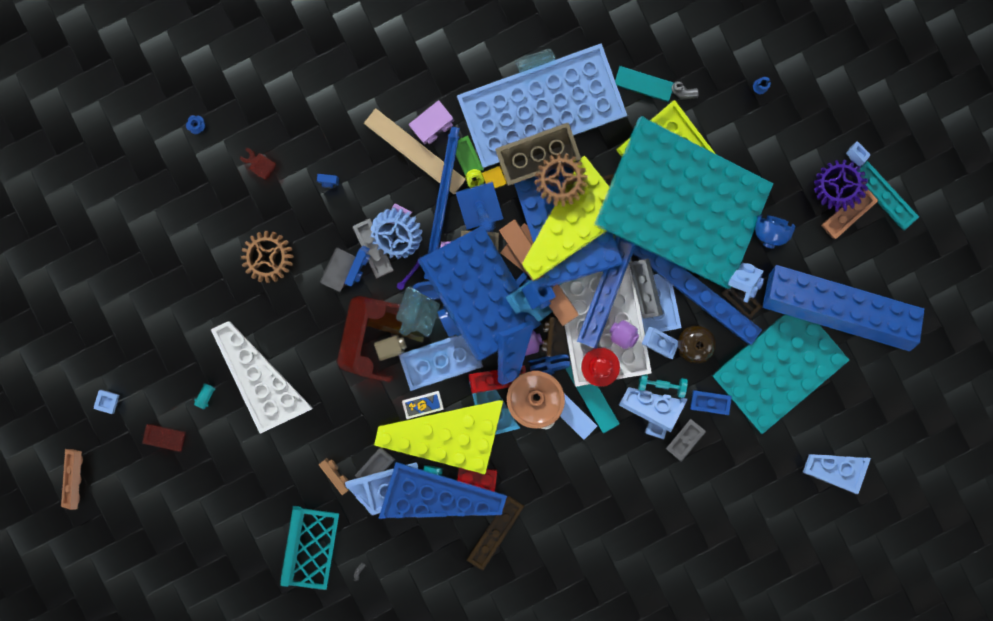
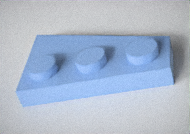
[619,387,687,432]
[803,454,871,494]

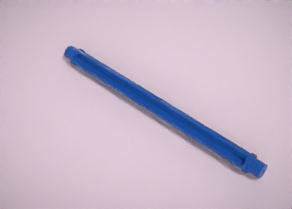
[424,127,460,279]

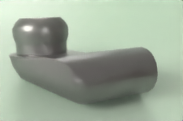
[672,81,698,100]

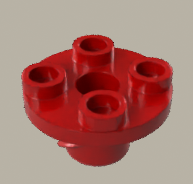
[581,348,620,387]

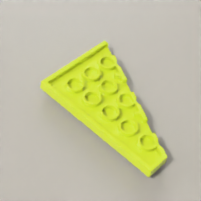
[522,156,609,281]
[374,400,503,474]

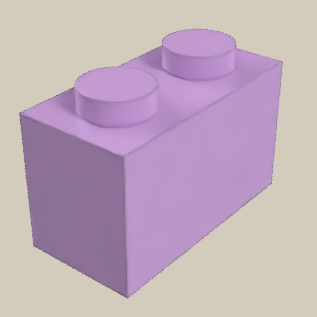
[409,100,454,145]

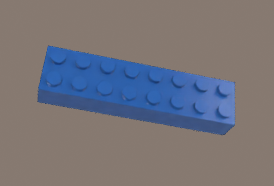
[762,265,924,351]

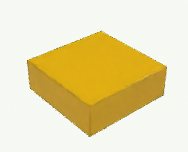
[482,166,507,189]

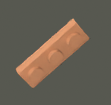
[821,190,878,240]
[61,449,83,510]

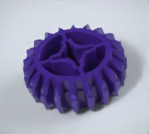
[814,160,868,212]

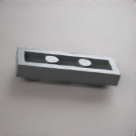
[629,258,663,319]

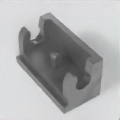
[320,247,355,292]
[666,419,706,461]

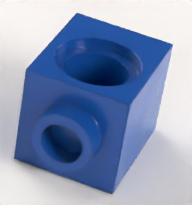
[521,276,556,310]

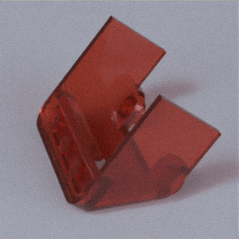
[337,296,408,382]

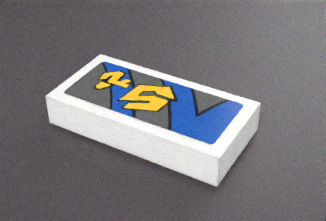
[402,391,444,419]

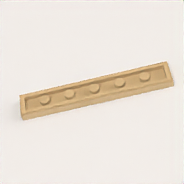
[364,108,466,194]

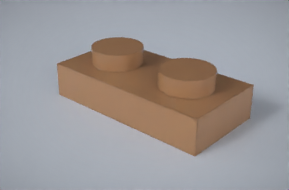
[319,458,349,495]

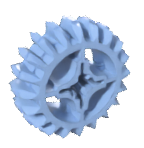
[370,208,422,259]

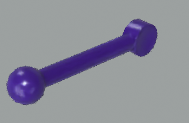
[397,257,422,290]

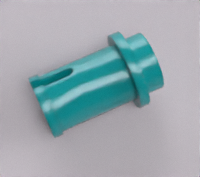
[194,383,215,409]

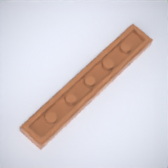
[499,219,579,326]

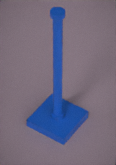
[456,181,503,231]

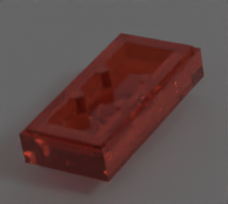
[143,424,186,451]

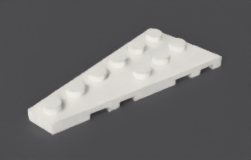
[211,321,313,433]

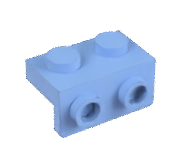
[728,262,764,302]

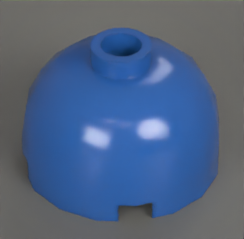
[755,215,795,248]

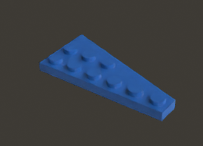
[378,462,507,519]

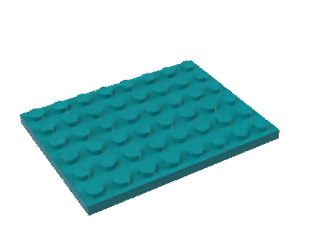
[594,117,773,289]

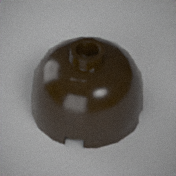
[677,326,716,364]

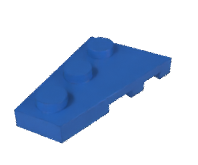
[498,321,535,385]

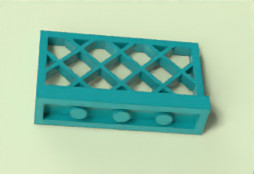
[280,506,339,590]

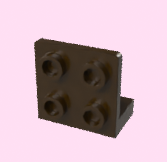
[541,317,568,356]

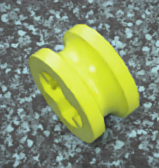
[466,169,484,188]

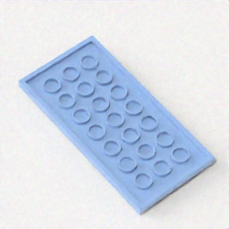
[457,44,627,168]

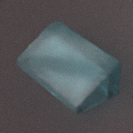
[515,48,556,73]

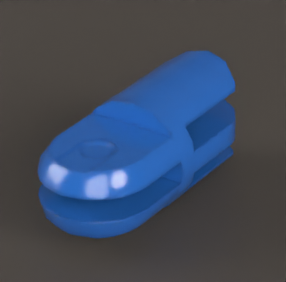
[528,354,571,375]

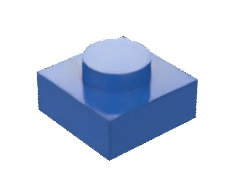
[317,174,339,188]

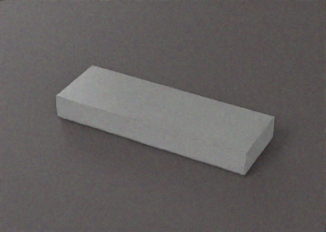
[353,219,394,279]

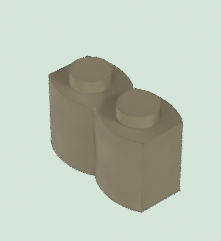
[374,335,407,361]

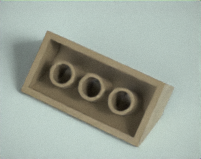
[495,123,581,186]

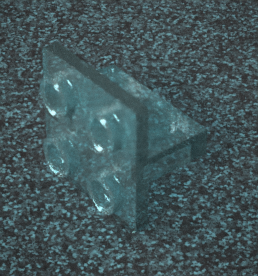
[396,286,440,336]

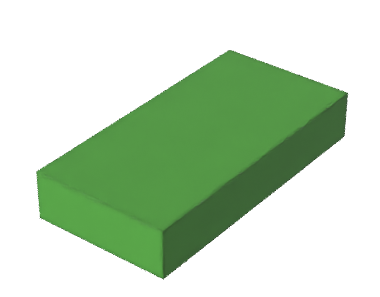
[456,135,484,176]

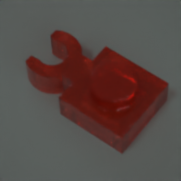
[240,148,277,180]

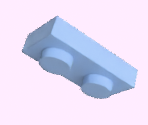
[642,327,678,359]

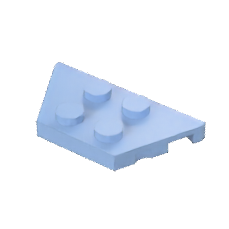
[345,462,418,515]

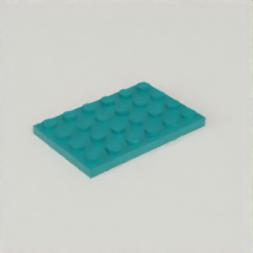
[711,314,849,434]

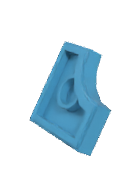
[505,279,553,321]

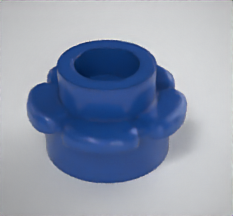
[186,115,205,134]

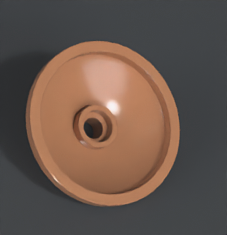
[507,371,565,428]

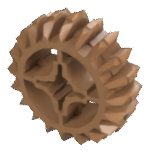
[535,154,588,207]
[241,231,294,283]

